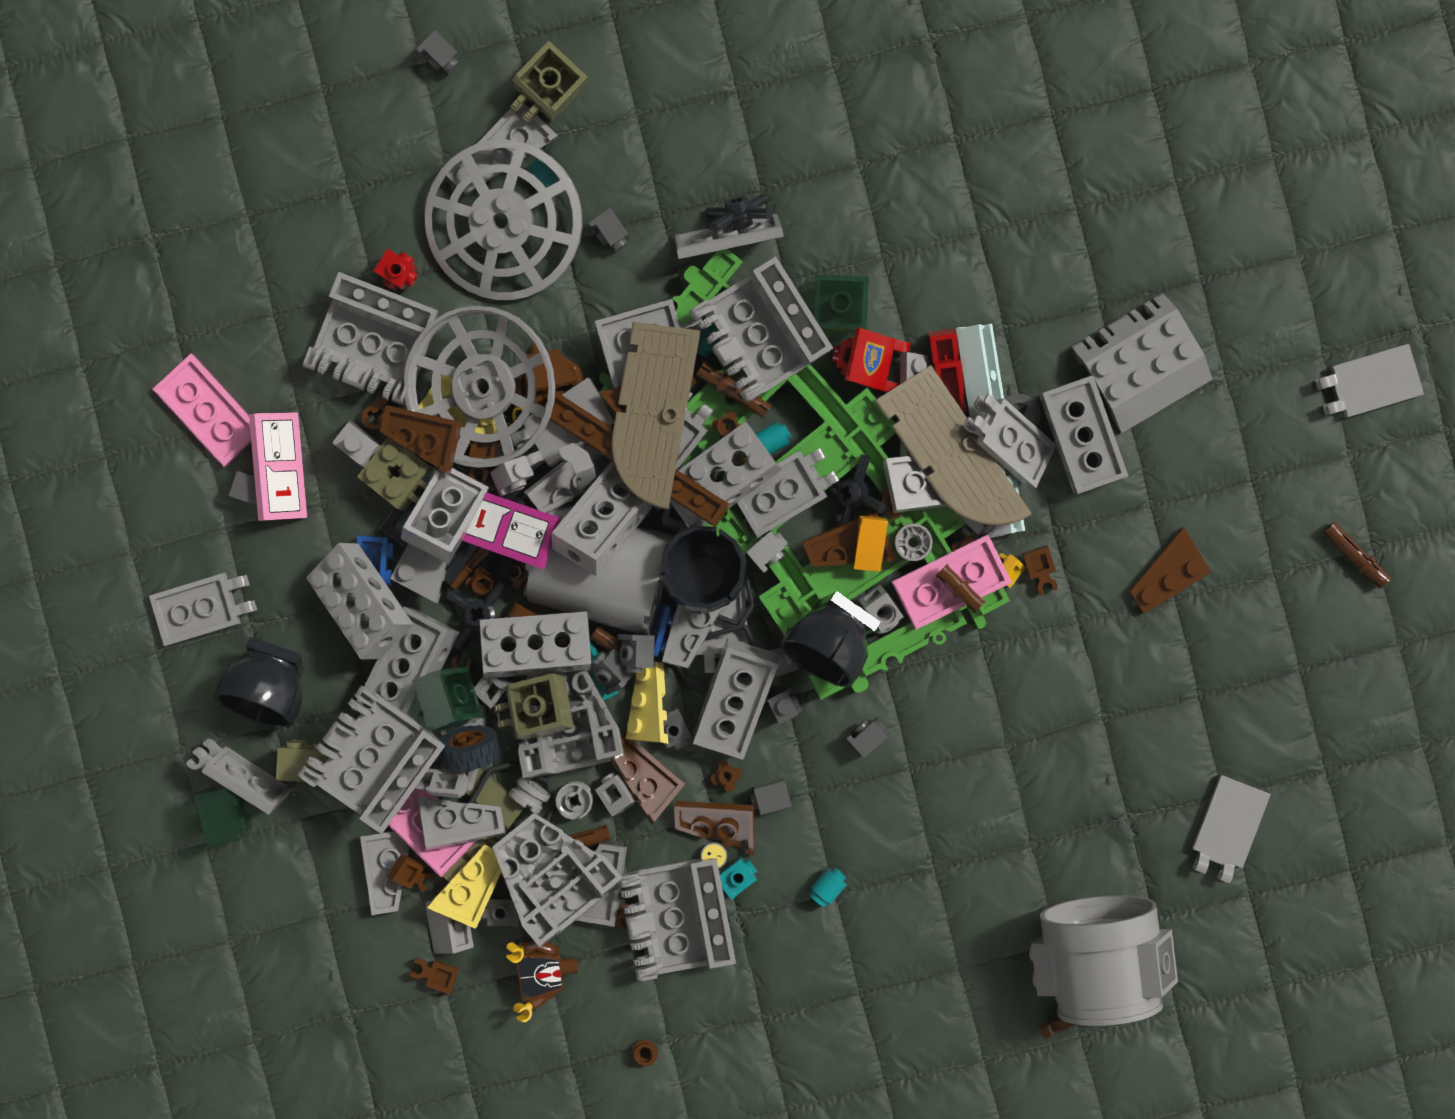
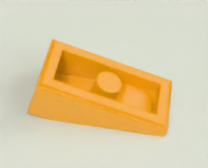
[853,516,888,572]

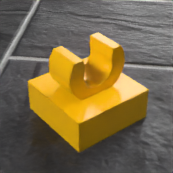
[999,553,1026,588]

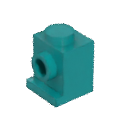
[719,856,758,900]

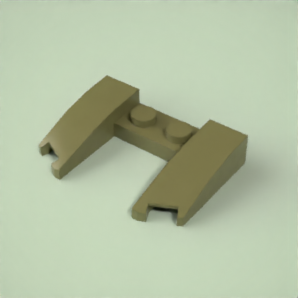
[409,768,525,882]

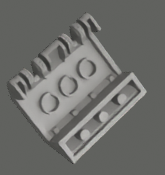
[689,256,833,403]
[303,272,438,405]
[1071,293,1213,433]
[297,686,445,834]
[619,858,736,981]

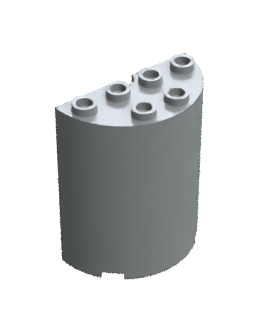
[523,503,676,636]

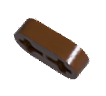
[361,390,406,430]

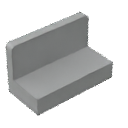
[425,901,474,954]

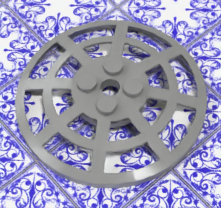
[425,140,583,300]
[404,306,555,468]

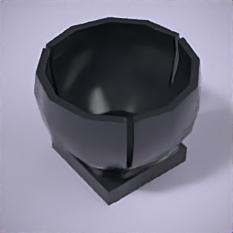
[660,526,747,615]
[781,591,880,687]
[214,637,304,728]

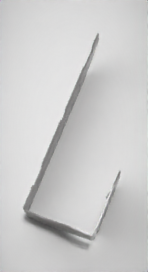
[558,441,597,497]

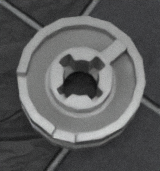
[894,524,933,561]
[508,776,551,814]
[556,781,594,820]

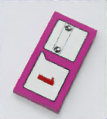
[462,493,562,569]

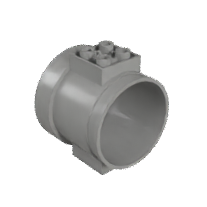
[1029,895,1178,1026]

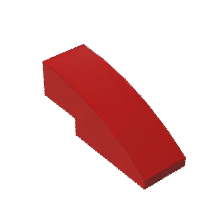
[928,328,967,413]

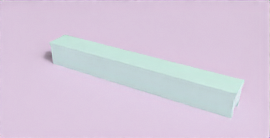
[956,324,1025,538]

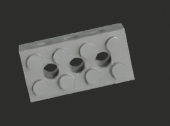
[1039,375,1128,495]
[670,422,781,529]
[552,461,654,576]
[306,543,414,659]
[357,607,459,720]
[480,612,592,679]
[693,638,779,760]

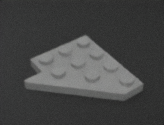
[595,299,702,388]

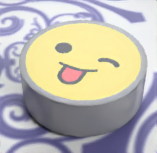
[701,842,727,868]

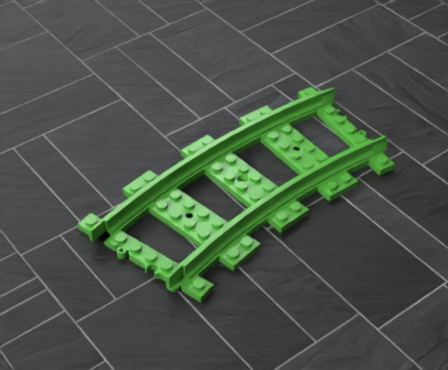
[599,249,1010,700]

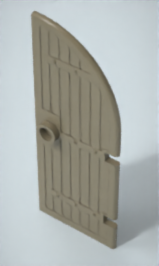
[612,322,700,509]
[875,366,1032,525]

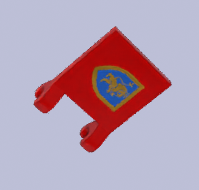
[845,327,910,393]

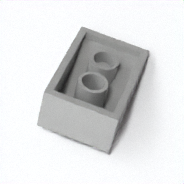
[401,468,489,564]

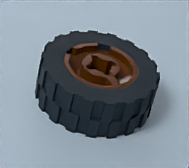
[439,725,500,772]

